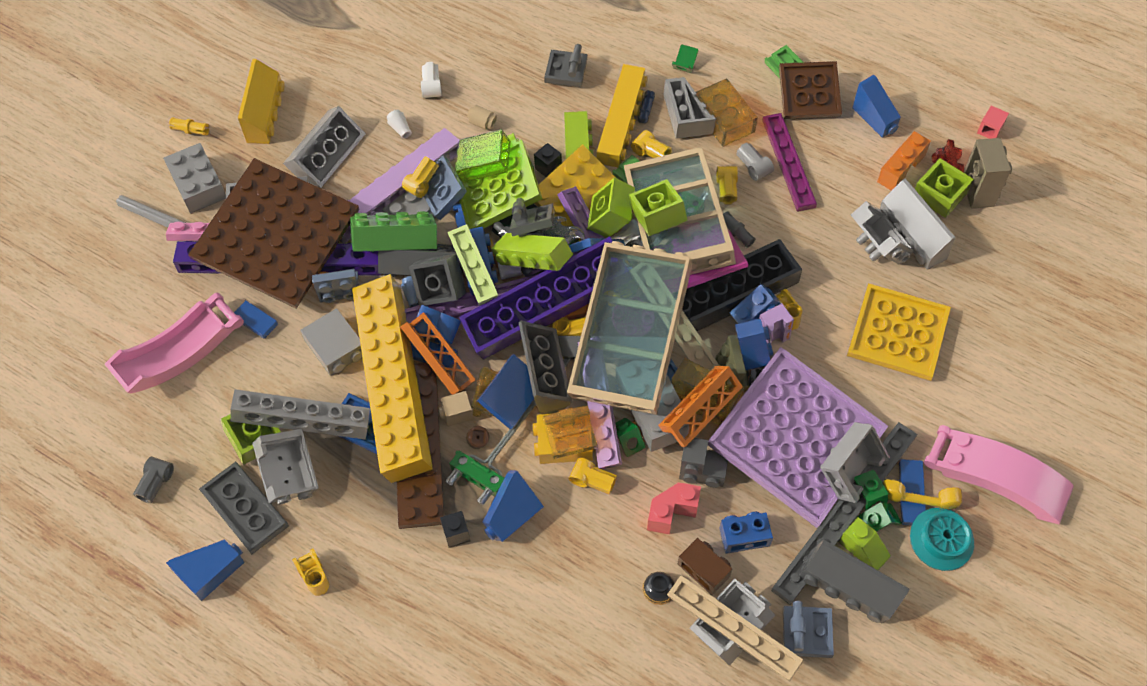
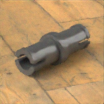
[723,211,756,248]

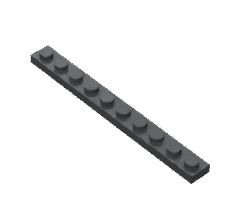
[771,422,918,605]

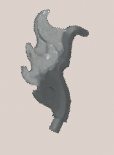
[494,216,585,244]

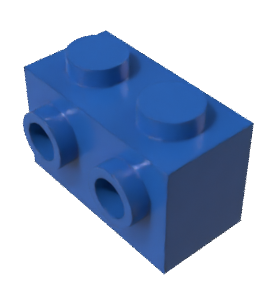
[730,284,781,324]
[735,319,773,370]
[719,511,773,554]

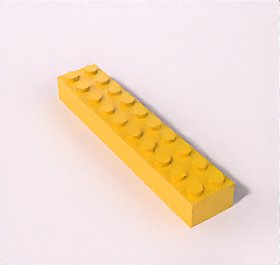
[352,274,433,483]

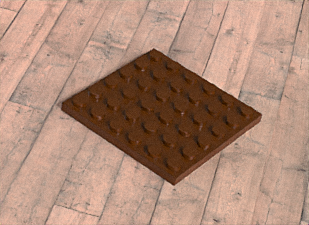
[188,158,360,309]

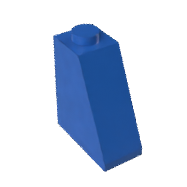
[853,75,901,138]
[482,470,544,542]
[166,539,245,601]

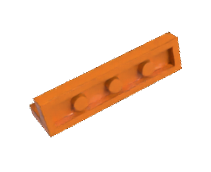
[400,312,476,395]
[658,366,743,447]

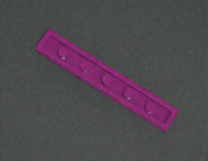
[762,113,817,212]

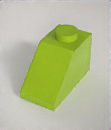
[839,517,891,570]

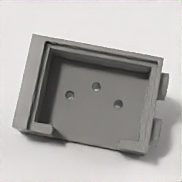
[851,201,914,264]
[820,422,890,503]
[252,429,319,505]
[690,579,775,666]

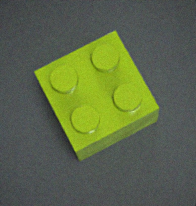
[915,158,974,218]
[587,177,635,238]
[629,179,688,236]
[221,414,281,465]

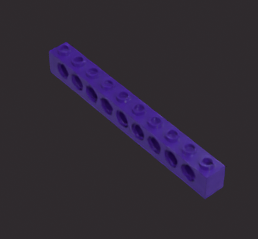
[173,241,381,276]

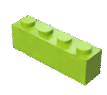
[564,111,593,159]
[491,233,573,271]

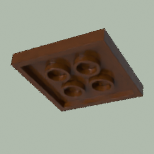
[779,61,842,119]

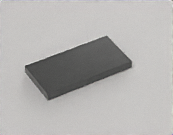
[199,461,289,555]

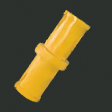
[169,117,210,136]

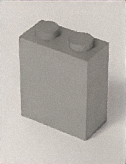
[300,308,362,376]

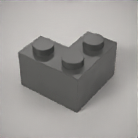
[679,438,728,488]

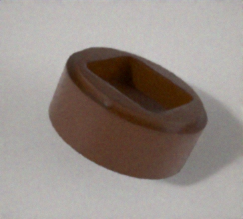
[466,426,490,449]

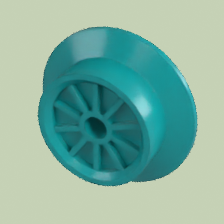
[910,508,974,571]

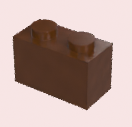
[677,537,732,595]

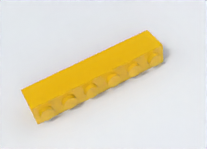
[597,64,648,168]

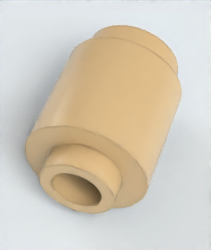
[467,105,497,130]

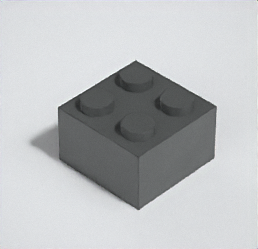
[409,253,466,306]

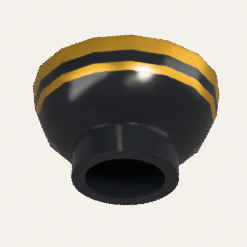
[642,571,675,605]

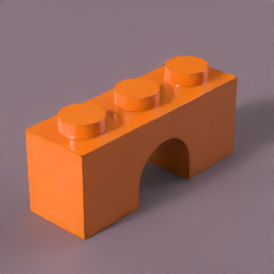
[877,131,931,191]

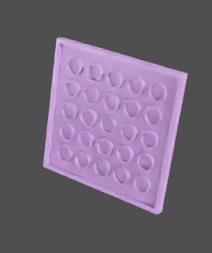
[708,347,888,528]

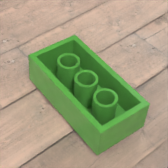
[350,211,437,251]

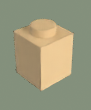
[438,391,473,427]

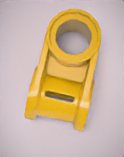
[776,289,802,330]
[292,548,330,596]

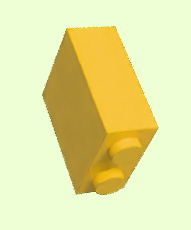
[533,411,593,464]

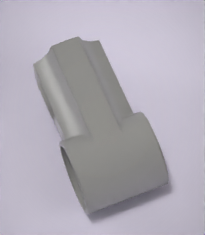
[736,143,774,181]

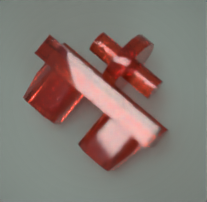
[931,139,965,172]

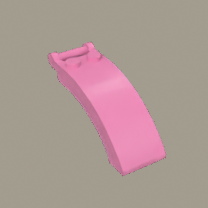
[105,293,244,394]
[924,425,1074,524]

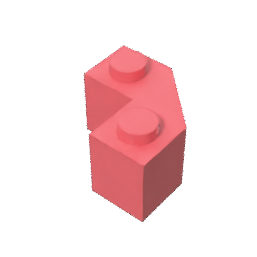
[647,482,701,535]

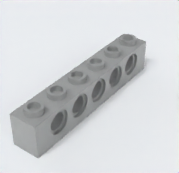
[230,389,370,439]

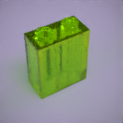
[455,129,511,183]

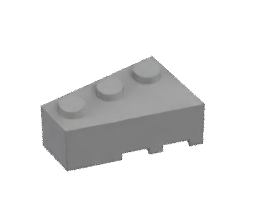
[663,77,716,139]

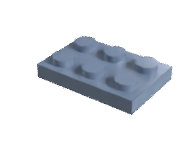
[424,155,467,220]

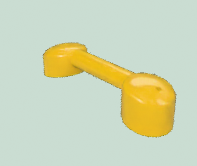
[882,479,962,510]

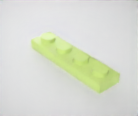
[447,224,498,306]

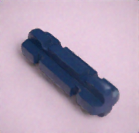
[638,90,655,124]

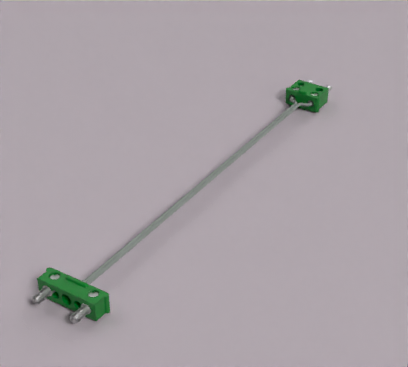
[446,190,709,505]

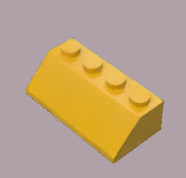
[238,59,285,144]

